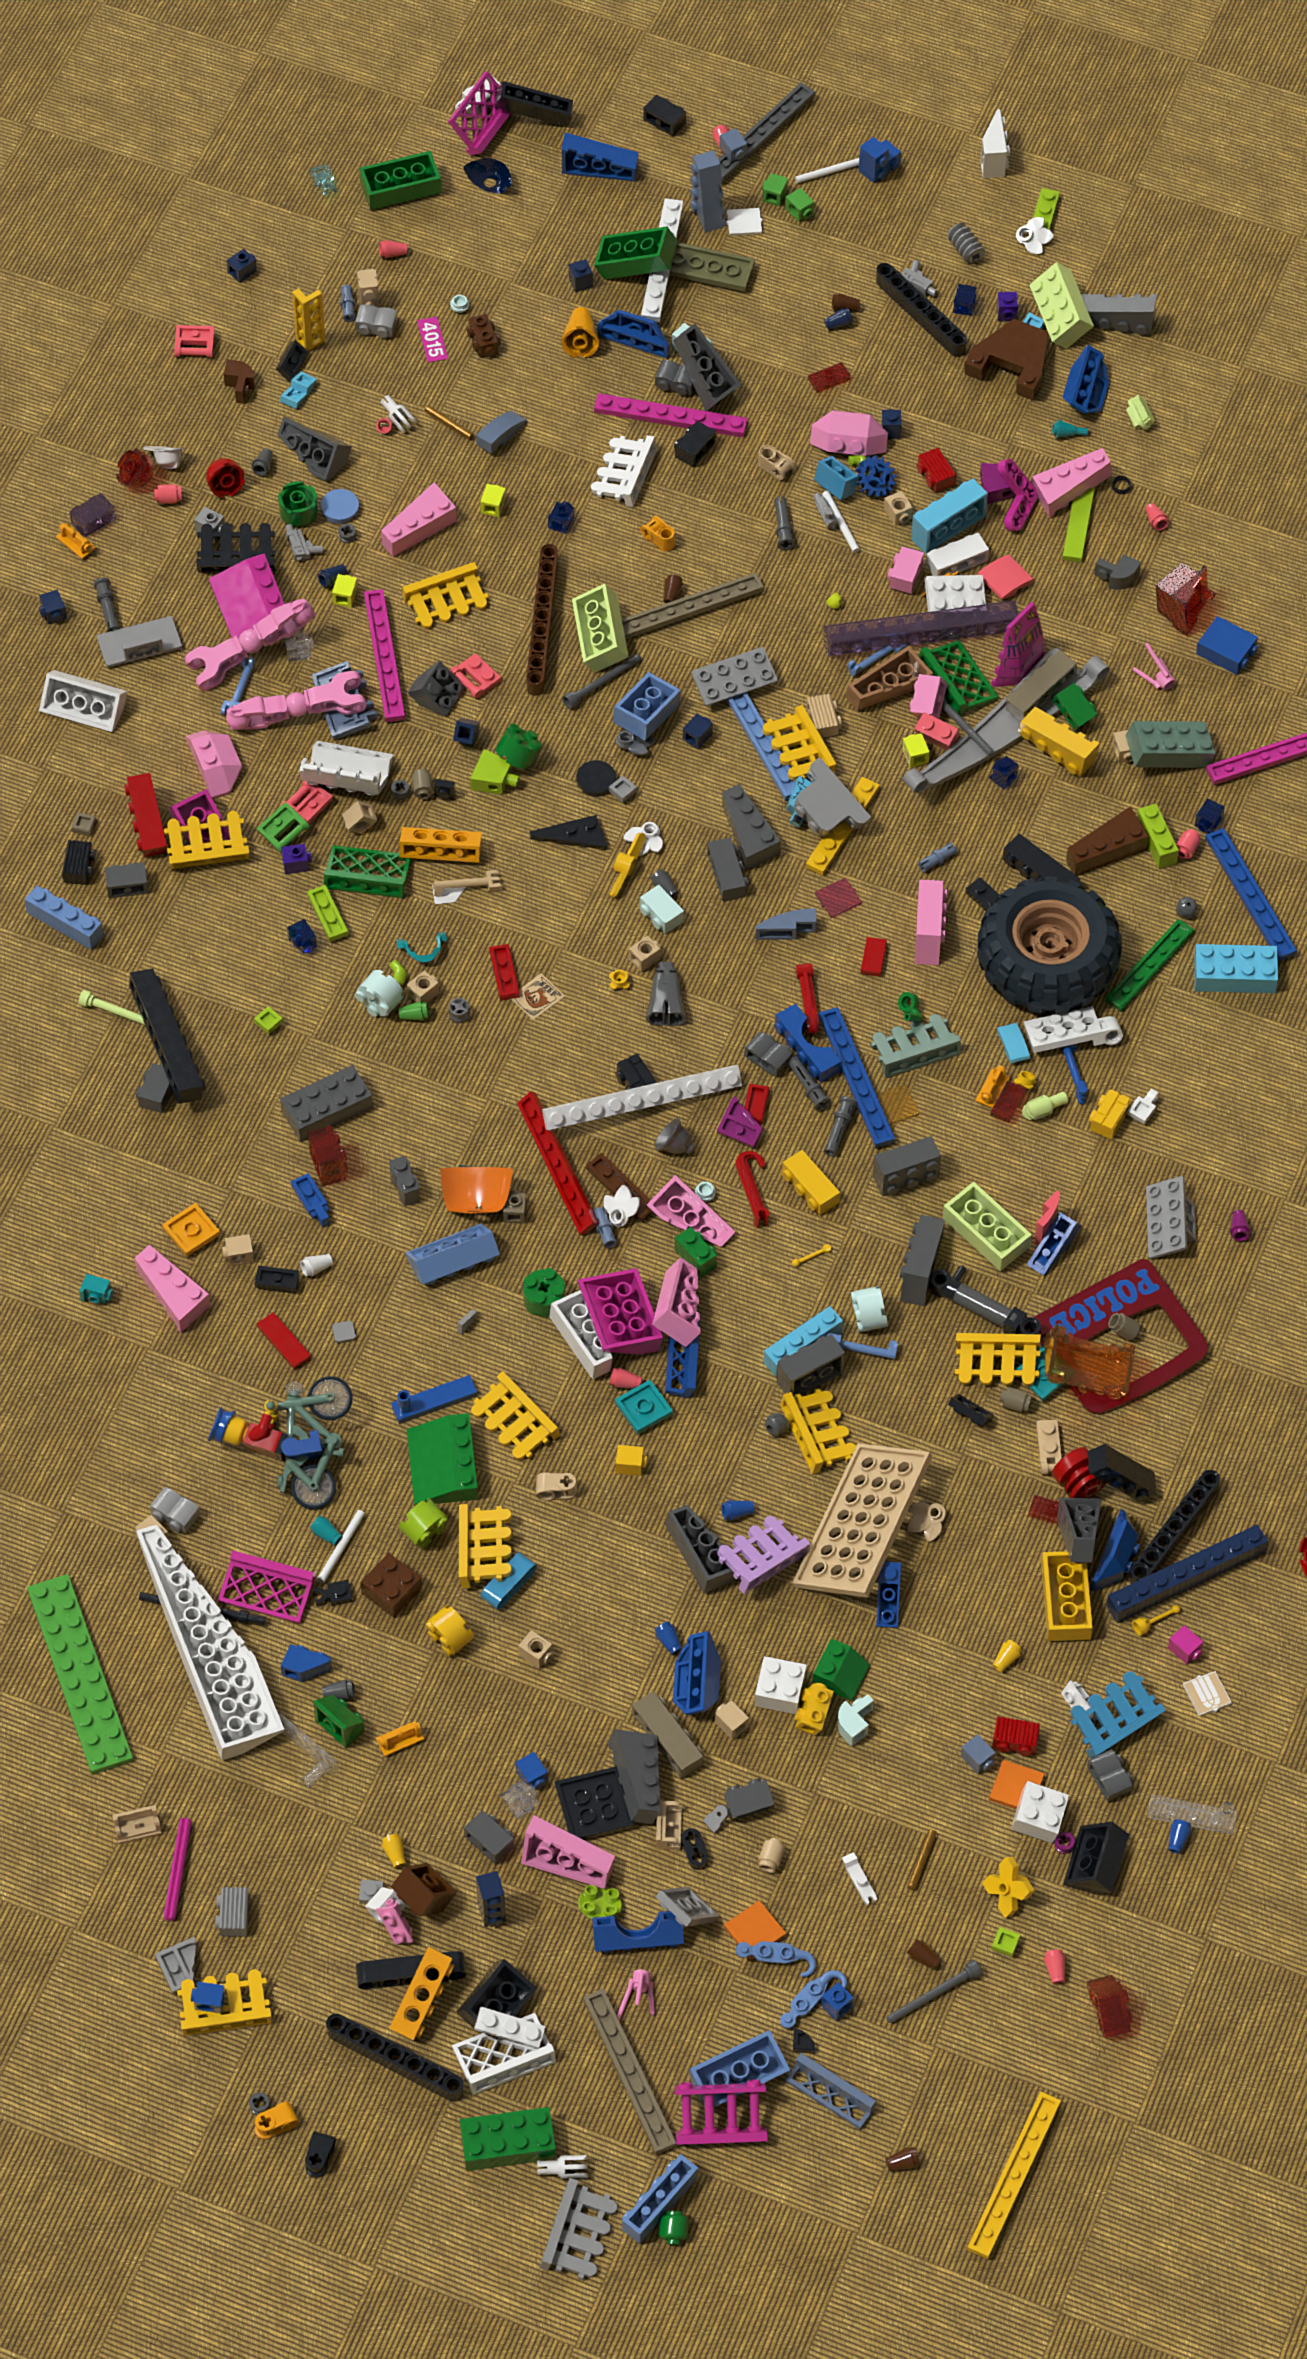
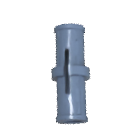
[340,285,355,322]
[918,842,958,873]
[593,1207,617,1248]

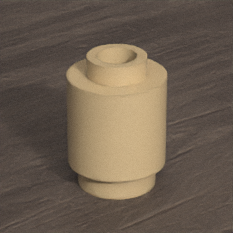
[758,1838,785,1873]

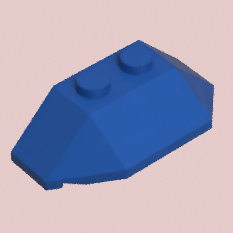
[597,310,669,359]
[1063,344,1109,414]
[1091,1509,1140,1591]
[673,1631,721,1715]

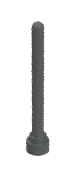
[562,654,641,709]
[942,695,994,756]
[887,1959,983,2023]

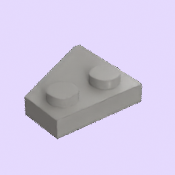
[155,1937,196,1995]

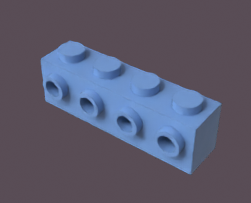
[25,885,103,950]
[622,2154,698,2244]

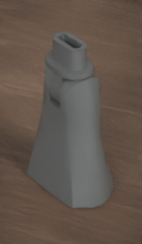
[646,962,687,1026]

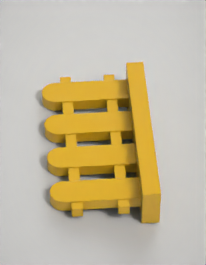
[402,562,489,629]
[762,705,837,780]
[164,811,249,869]
[955,1333,1042,1386]
[471,1371,561,1460]
[780,1389,856,1475]
[459,1504,512,1588]
[177,1969,272,2036]

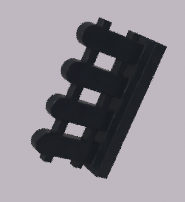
[196,523,275,572]

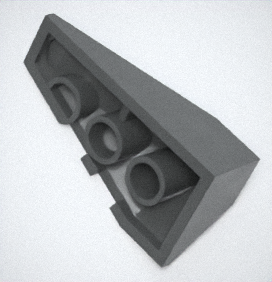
[277,417,352,481]

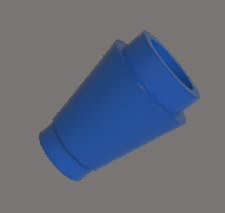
[721,1500,754,1521]
[655,1621,682,1655]
[1168,1819,1192,1854]

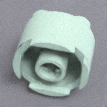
[355,970,404,1017]
[851,1286,888,1332]

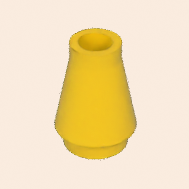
[992,1640,1022,1673]
[381,1834,406,1868]

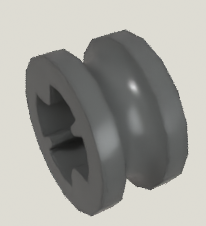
[338,524,356,543]
[391,780,409,800]
[249,2092,270,2115]

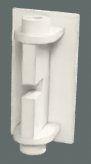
[1061,1680,1097,1721]

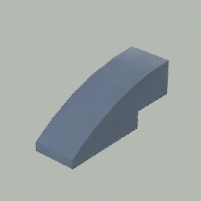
[476,410,527,454]
[756,908,816,940]

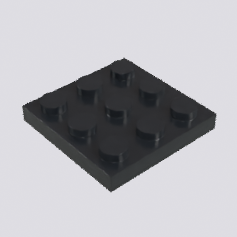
[554,1766,635,1840]

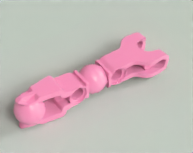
[185,599,316,691]
[226,671,367,730]

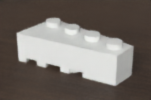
[549,1290,612,1380]

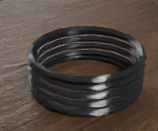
[1112,476,1131,494]

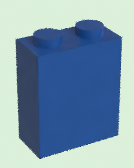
[1196,616,1259,675]

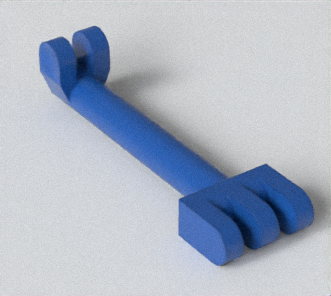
[1062,1043,1087,1105]

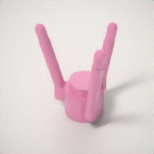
[1133,643,1176,691]
[617,1969,655,2021]

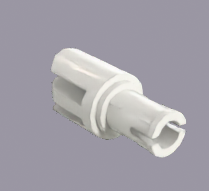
[381,395,417,433]
[537,2155,588,2179]

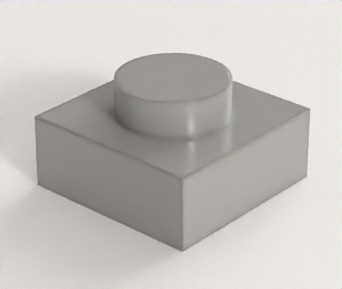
[609,776,637,803]
[359,1880,384,1904]

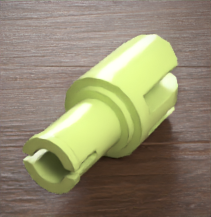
[1022,1092,1068,1120]

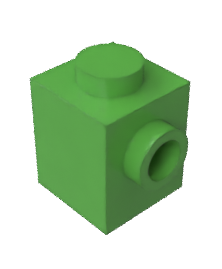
[762,173,788,206]

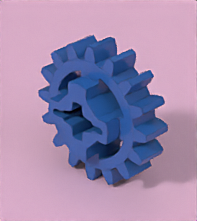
[855,455,896,498]

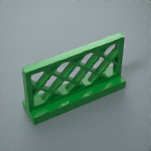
[919,640,998,716]
[324,845,411,898]

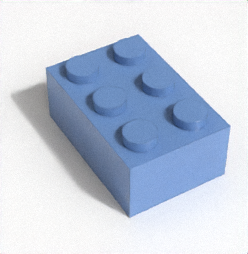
[613,672,681,740]

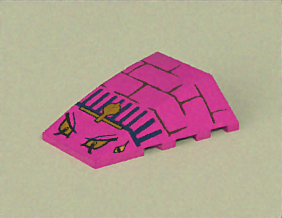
[991,602,1045,687]

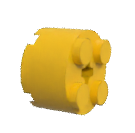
[425,1605,474,1657]

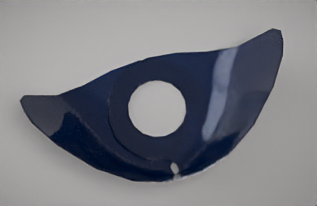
[463,158,512,194]

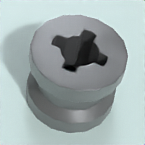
[449,998,469,1024]

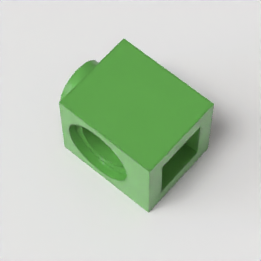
[785,188,814,222]

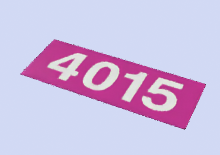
[417,317,448,362]

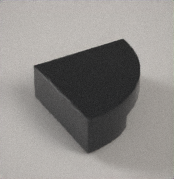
[793,2028,815,2054]

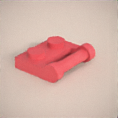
[174,325,215,358]
[450,653,501,699]
[280,781,333,824]

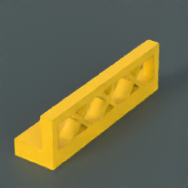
[292,288,325,351]

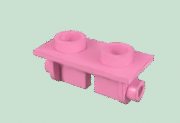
[376,1899,414,1944]

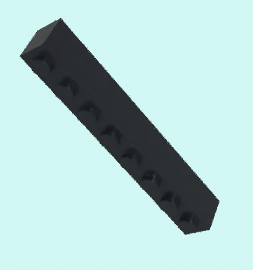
[129,968,205,1104]

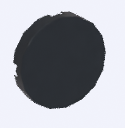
[576,760,616,797]

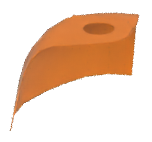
[440,1167,513,1213]

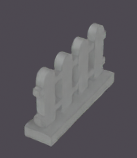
[539,2178,617,2280]

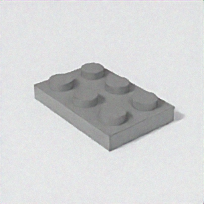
[656,1887,719,1927]

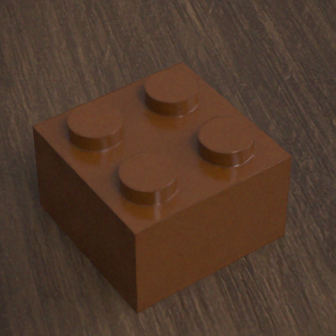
[360,1553,422,1618]
[391,1863,457,1917]

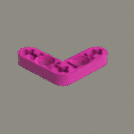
[998,459,1037,532]

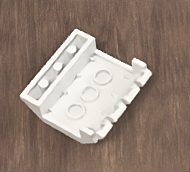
[299,741,394,796]

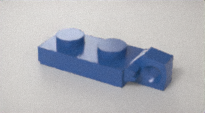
[290,1173,330,1227]

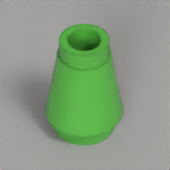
[399,1001,429,1021]

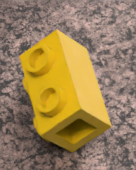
[795,1683,834,1736]

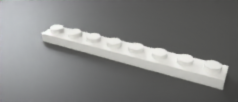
[641,199,683,322]

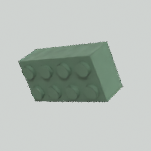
[1125,721,1215,768]

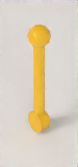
[792,1244,831,1267]

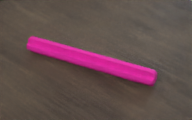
[163,1818,192,1921]

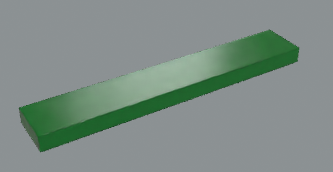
[1105,919,1194,1012]

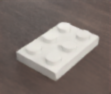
[924,575,987,616]

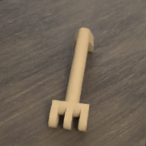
[432,870,503,897]

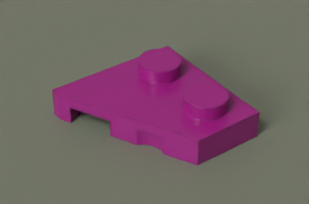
[717,1096,763,1148]

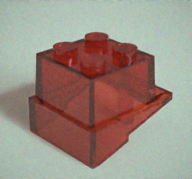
[1155,563,1216,636]

